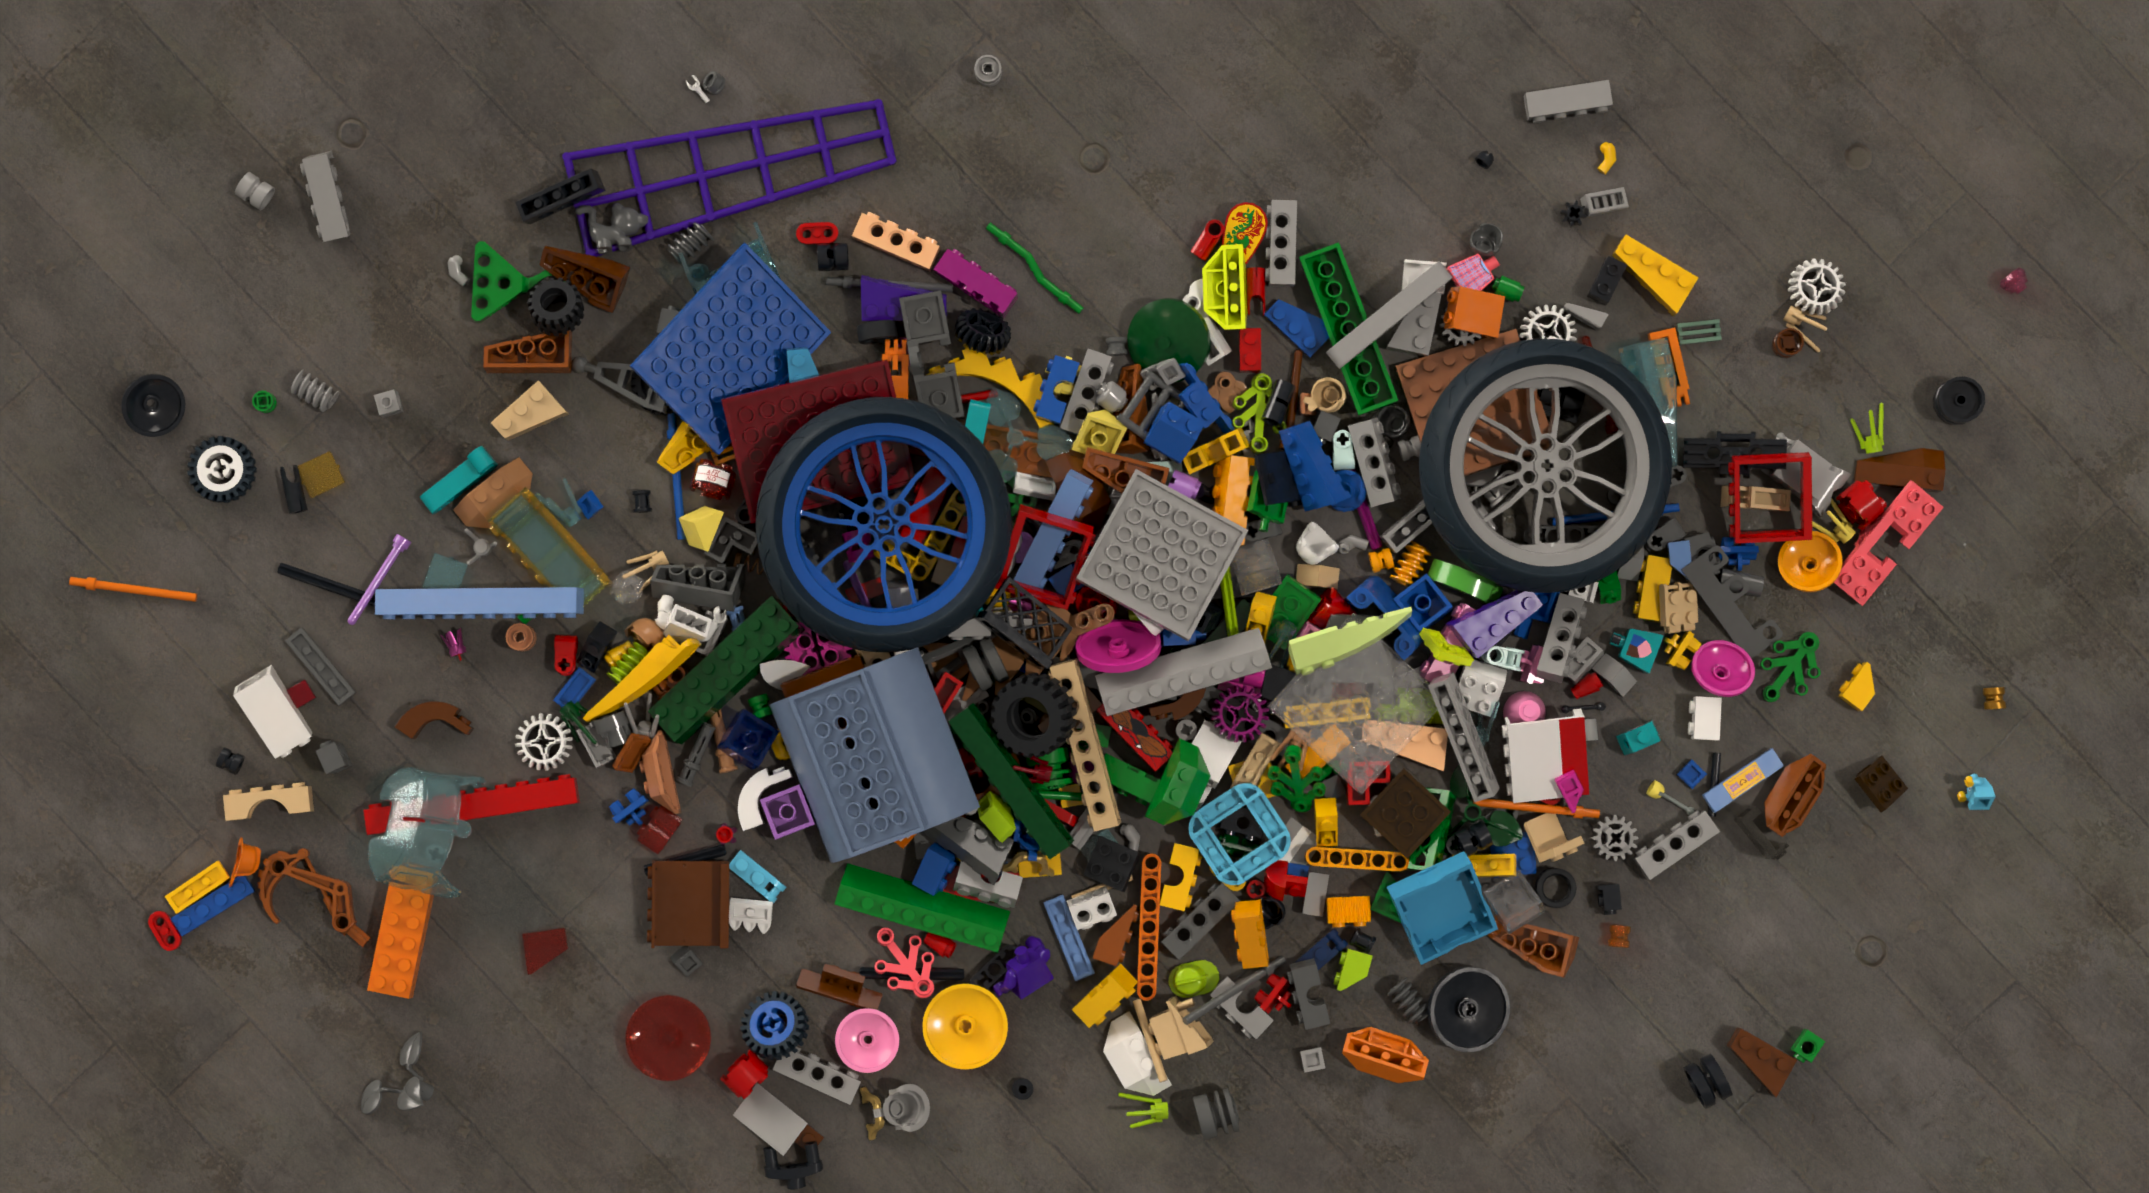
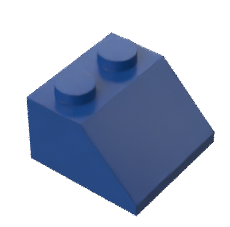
[1143,402,1205,464]

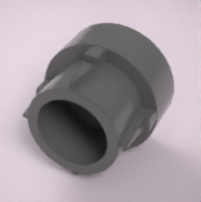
[592,707,631,748]

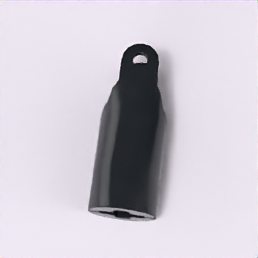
[280,465,308,514]

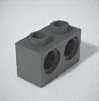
[316,740,353,775]

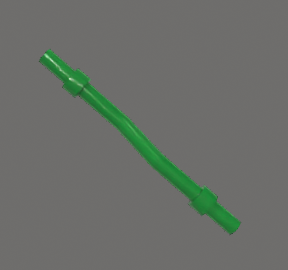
[986,222,1084,314]

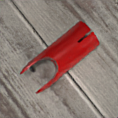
[1246,267,1266,316]

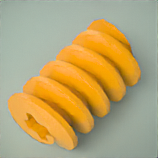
[1389,541,1431,588]

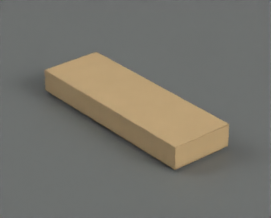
[1230,732,1280,788]

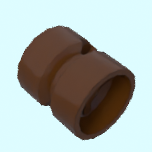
[1772,328,1804,358]

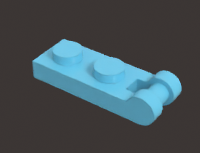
[729,850,787,904]

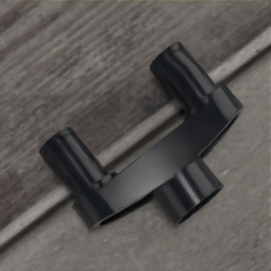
[763,1141,823,1190]

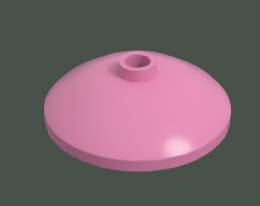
[835,1008,899,1073]

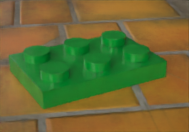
[1267,574,1322,650]

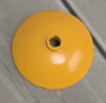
[1778,531,1842,592]

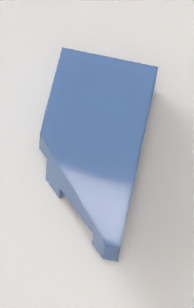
[1667,540,1692,580]

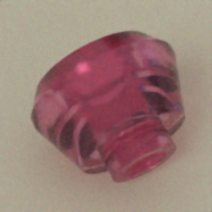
[2000,267,2028,295]

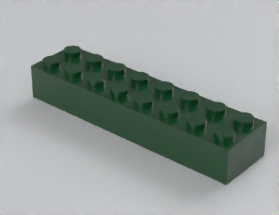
[648,596,805,745]

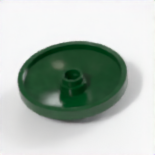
[1127,298,1211,383]

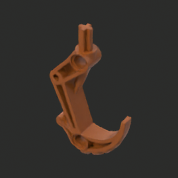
[257,848,371,947]

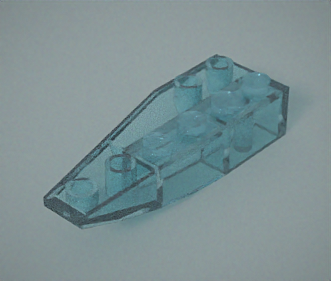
[1619,337,1677,467]

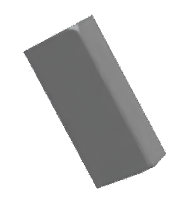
[1302,872,1329,917]

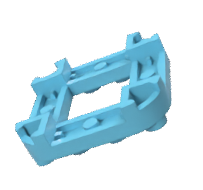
[1189,783,1291,885]

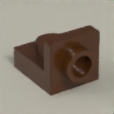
[794,1124,824,1150]

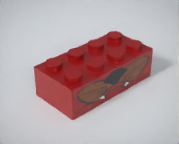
[1096,704,1174,772]

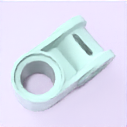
[1332,430,1355,471]
[1481,645,1525,671]

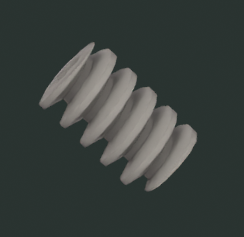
[291,369,340,412]

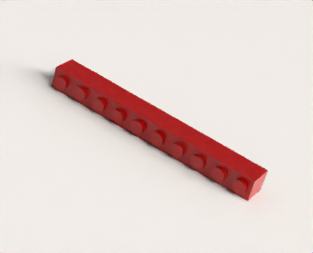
[363,774,580,835]

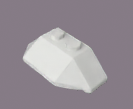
[1103,1011,1172,1096]

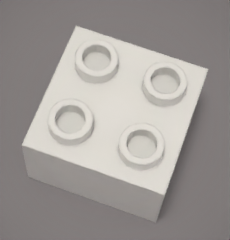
[1458,659,1507,717]

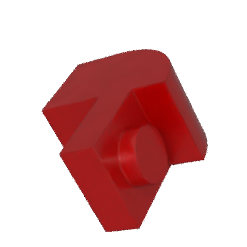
[1264,860,1308,901]

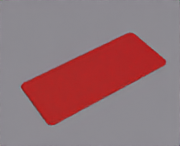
[845,577,884,603]

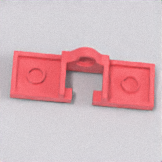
[1834,480,1944,606]

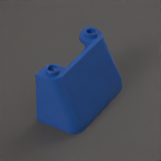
[1345,576,1424,663]

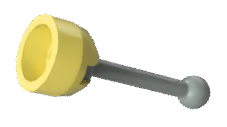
[1646,780,1695,815]

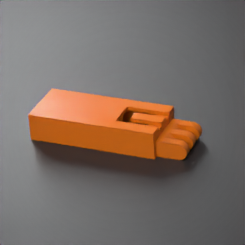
[1648,328,1690,409]
[882,339,909,399]

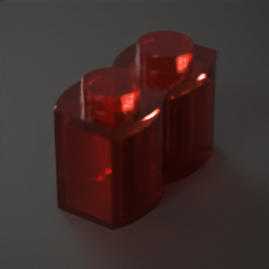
[637,805,683,854]

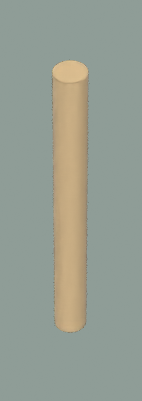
[1133,999,1168,1083]

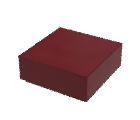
[286,680,316,709]

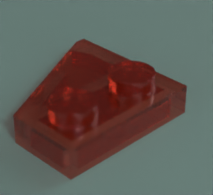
[522,928,568,975]

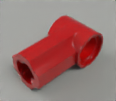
[1190,220,1224,262]

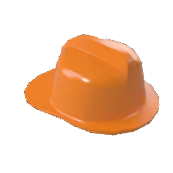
[229,837,261,887]

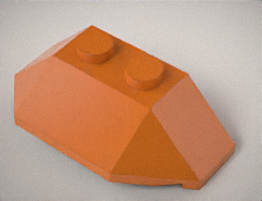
[1342,1027,1429,1083]

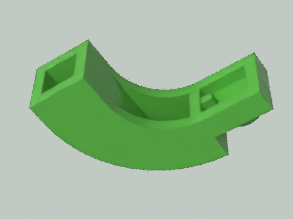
[1428,558,1504,604]

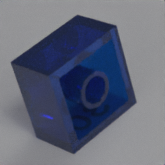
[717,709,779,770]

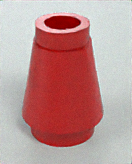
[1571,672,1604,699]
[924,932,957,958]

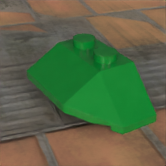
[1144,738,1211,825]

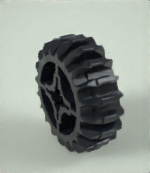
[954,308,1011,355]

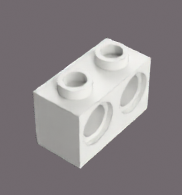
[1067,886,1117,930]

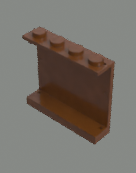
[647,861,729,948]

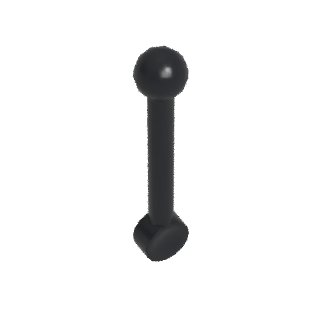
[1561,702,1606,714]

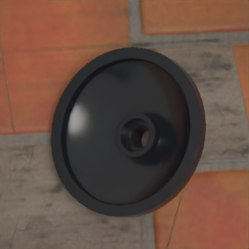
[121,374,186,437]

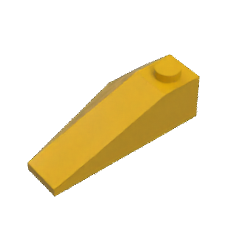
[657,421,712,474]

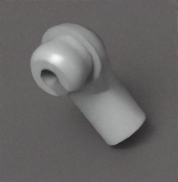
[1120,824,1140,852]

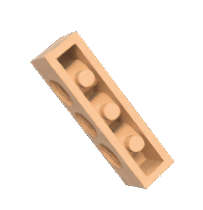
[852,212,940,272]

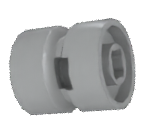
[974,55,1002,87]
[235,172,275,211]

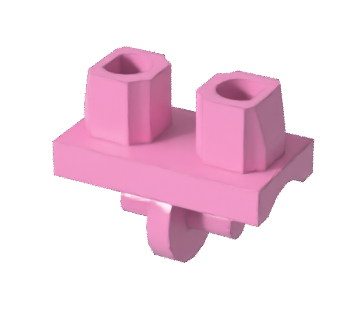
[1519,645,1544,684]

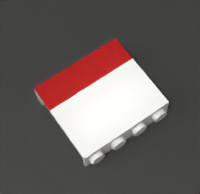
[1502,708,1589,803]

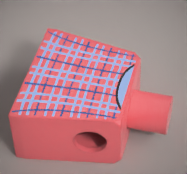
[1446,254,1500,291]

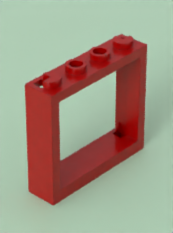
[1728,452,1812,544]
[995,504,1096,610]

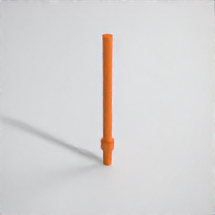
[69,577,197,602]
[1473,799,1600,819]

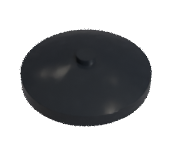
[1427,966,1510,1052]

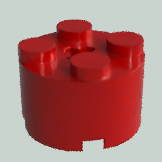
[1836,480,1887,530]
[720,1049,769,1099]

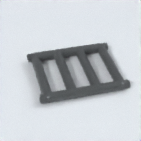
[1116,370,1186,464]

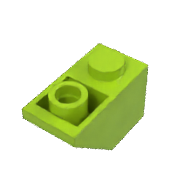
[978,791,1016,843]
[1333,948,1373,991]

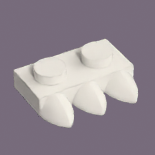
[729,898,773,934]

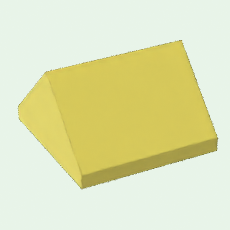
[1071,409,1127,454]
[679,506,724,552]

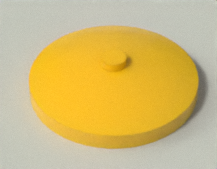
[923,983,1008,1069]

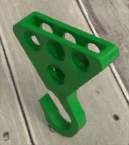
[471,241,565,323]

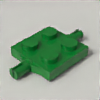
[1247,470,1288,533]

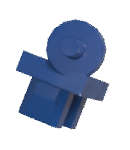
[1717,537,1759,571]
[609,788,649,826]

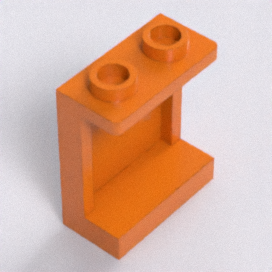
[1443,286,1505,338]

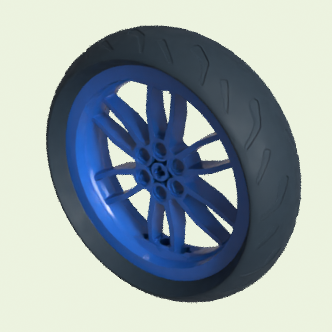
[756,397,1012,652]

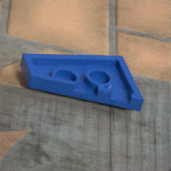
[1264,299,1329,358]

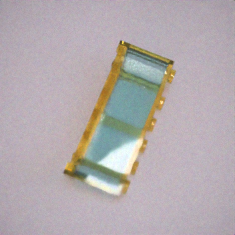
[488,487,613,615]

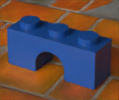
[1033,355,1080,425]

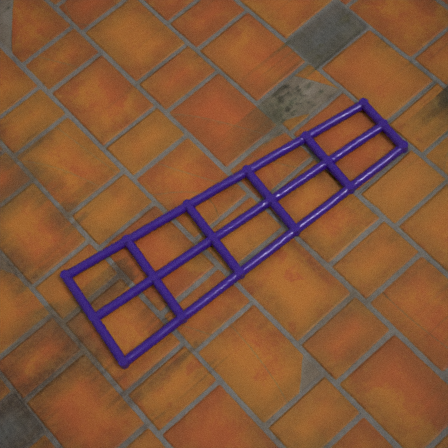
[562,99,897,257]

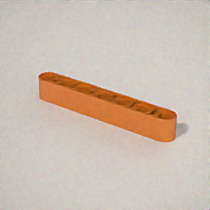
[1137,853,1161,1001]

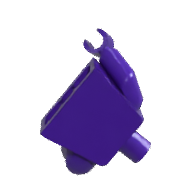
[993,936,1054,1000]

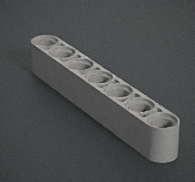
[1326,261,1453,369]

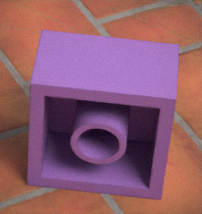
[760,784,816,840]

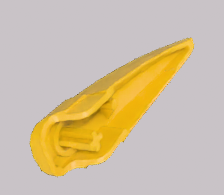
[583,635,702,722]

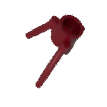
[1013,753,1053,784]

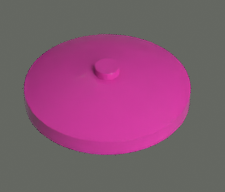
[1076,619,1161,673]

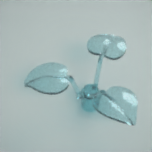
[987,388,1074,483]

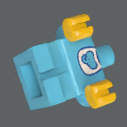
[1957,774,1996,810]

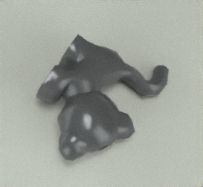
[575,203,648,255]

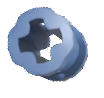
[726,606,746,632]

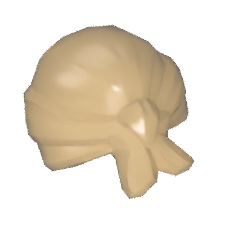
[1303,377,1347,413]

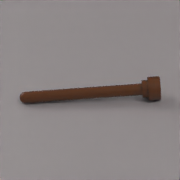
[1279,350,1303,450]

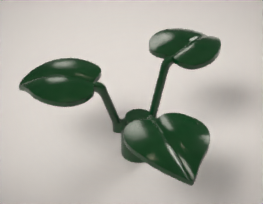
[1424,764,1523,856]

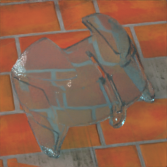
[368,767,486,899]

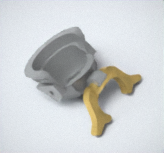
[860,1084,930,1140]

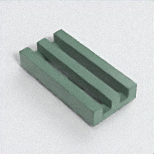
[1676,319,1722,345]

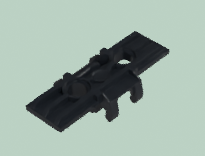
[1683,431,1787,479]

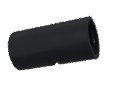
[1261,379,1295,427]

